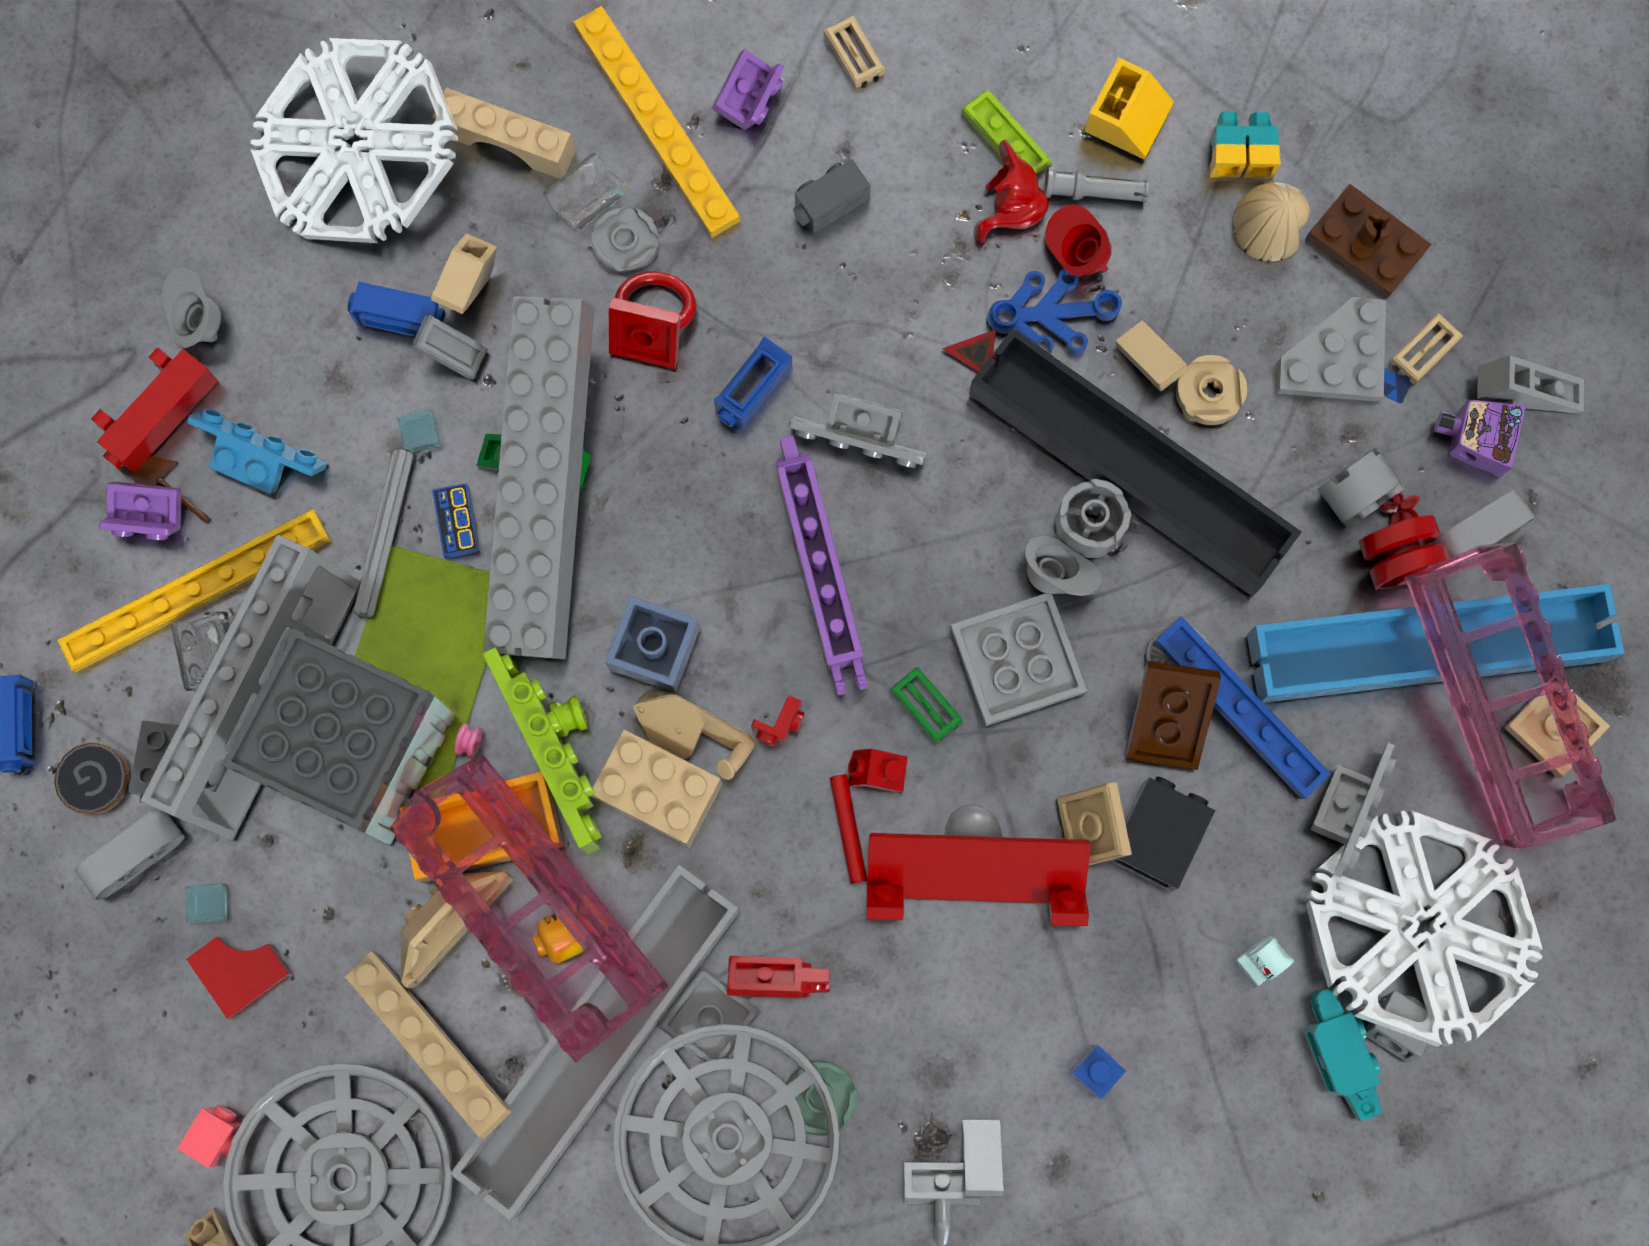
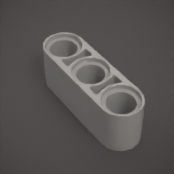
[1432,489,1535,571]
[74,808,185,901]

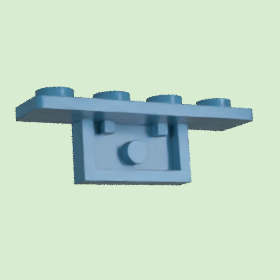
[187,409,327,494]

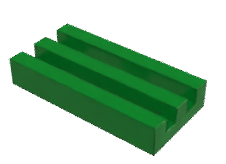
[890,666,963,744]

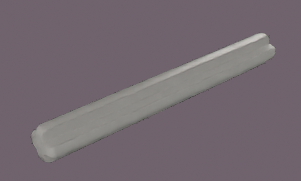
[353,449,413,618]

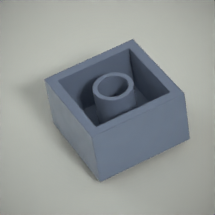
[605,596,700,693]

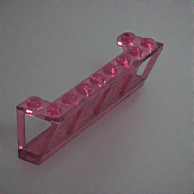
[1404,543,1617,850]
[390,754,669,1063]

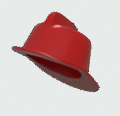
[1045,204,1112,277]

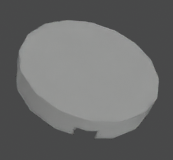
[591,207,659,274]

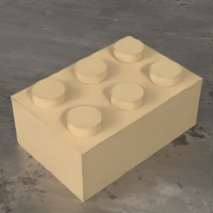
[592,730,723,848]

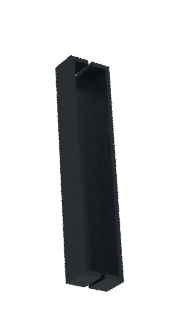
[969,328,1302,597]

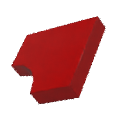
[186,937,291,1019]

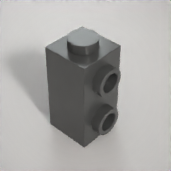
[793,159,871,234]
[128,720,179,804]

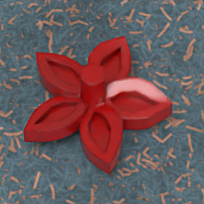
[1378,492,1420,525]

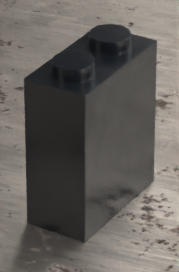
[1111,776,1216,891]

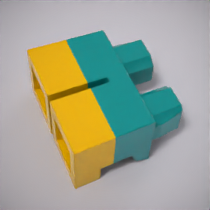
[1210,111,1281,179]

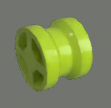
[549,695,588,737]

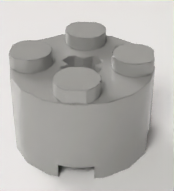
[1317,447,1405,527]
[1055,479,1131,558]

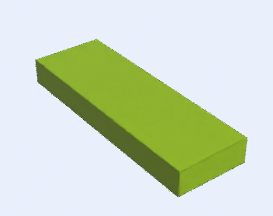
[961,89,1052,177]

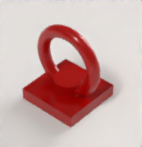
[609,271,696,369]

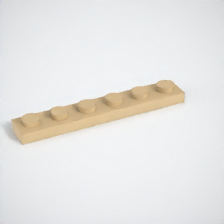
[345,951,512,1139]

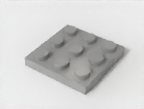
[950,593,1088,727]

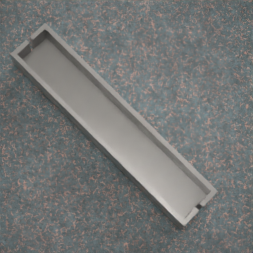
[483,296,594,660]
[450,865,740,1221]

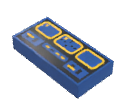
[432,483,480,559]

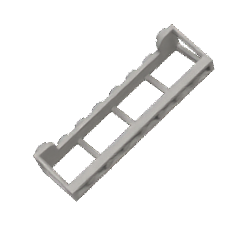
[140,534,361,840]

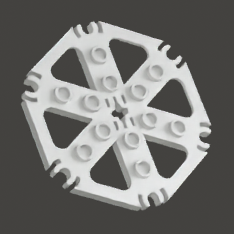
[250,38,458,243]
[1306,811,1543,1047]

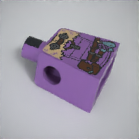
[1434,400,1526,477]

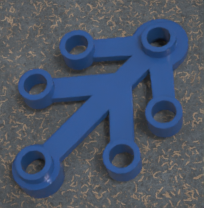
[988,269,1122,355]

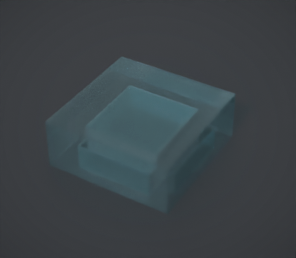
[397,410,441,453]
[185,883,227,924]

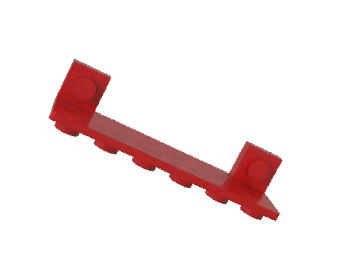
[866,833,1090,926]

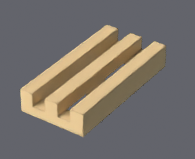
[824,16,885,89]
[1389,313,1463,385]

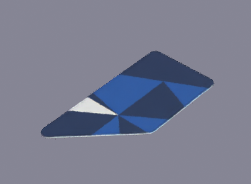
[1384,368,1411,404]

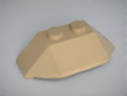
[401,871,514,989]

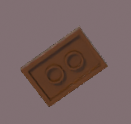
[1306,184,1432,299]
[1126,661,1221,770]

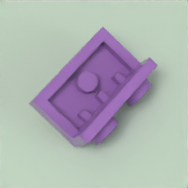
[711,49,784,130]
[99,481,181,540]

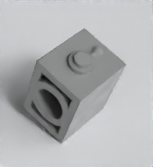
[1365,990,1431,1063]

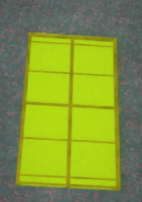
[355,546,490,799]

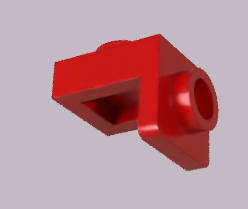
[751,695,805,746]
[848,748,908,793]

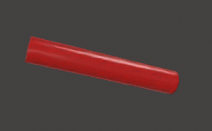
[830,774,867,885]

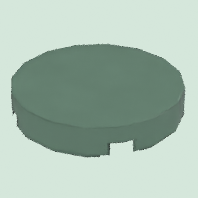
[785,1060,857,1136]

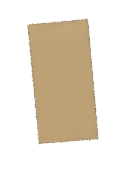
[1116,320,1188,391]

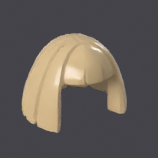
[1233,182,1310,262]

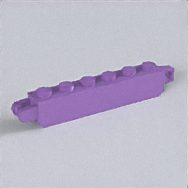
[776,435,867,695]

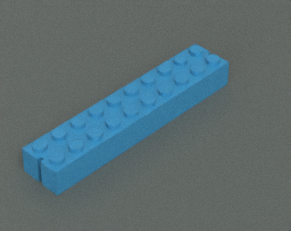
[1247,584,1625,703]

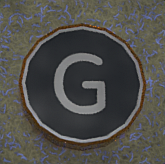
[54,743,130,815]

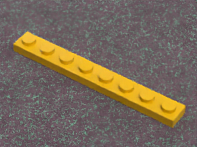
[573,6,740,238]

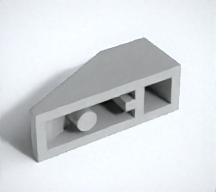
[1477,355,1584,414]

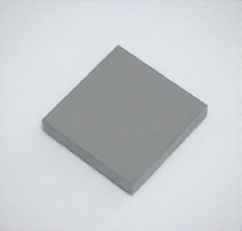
[658,967,761,1072]

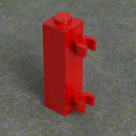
[91,347,218,473]

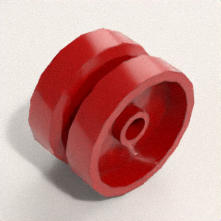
[1359,515,1451,590]

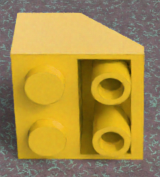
[1084,58,1174,160]

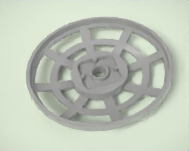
[613,1024,840,1246]
[223,1064,453,1246]

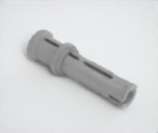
[1044,167,1149,203]

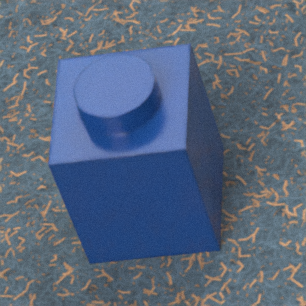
[1068,1045,1126,1099]

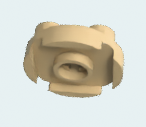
[1176,355,1247,425]

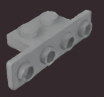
[788,392,927,468]
[1311,741,1397,877]

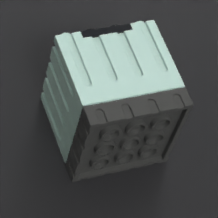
[221,628,456,845]

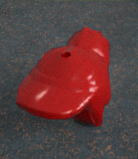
[975,140,1049,243]

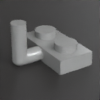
[904,1162,981,1246]

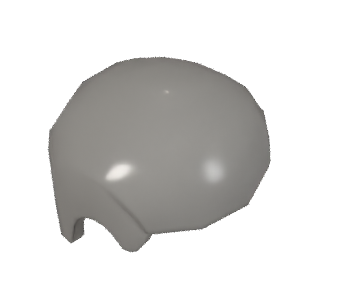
[945,804,1002,837]

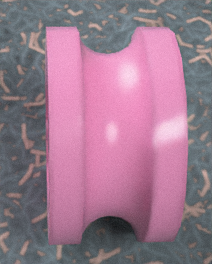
[454,723,483,759]

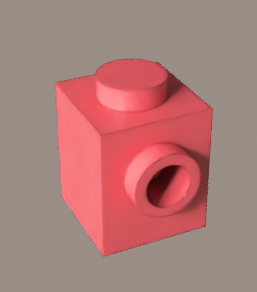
[177,1105,241,1168]

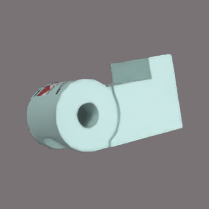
[1235,936,1294,987]

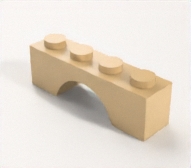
[433,88,576,180]

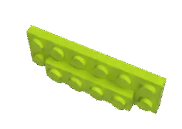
[483,647,602,855]

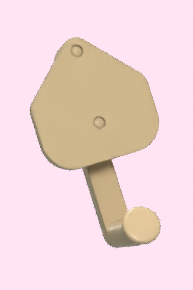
[633,689,755,780]

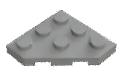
[1277,297,1386,402]

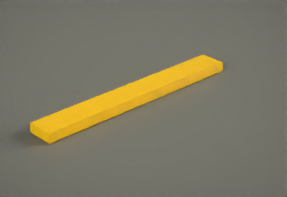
[57,509,331,673]

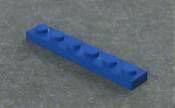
[1153,616,1331,799]

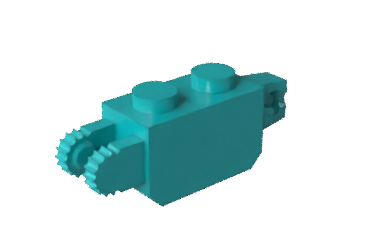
[1305,989,1382,1121]

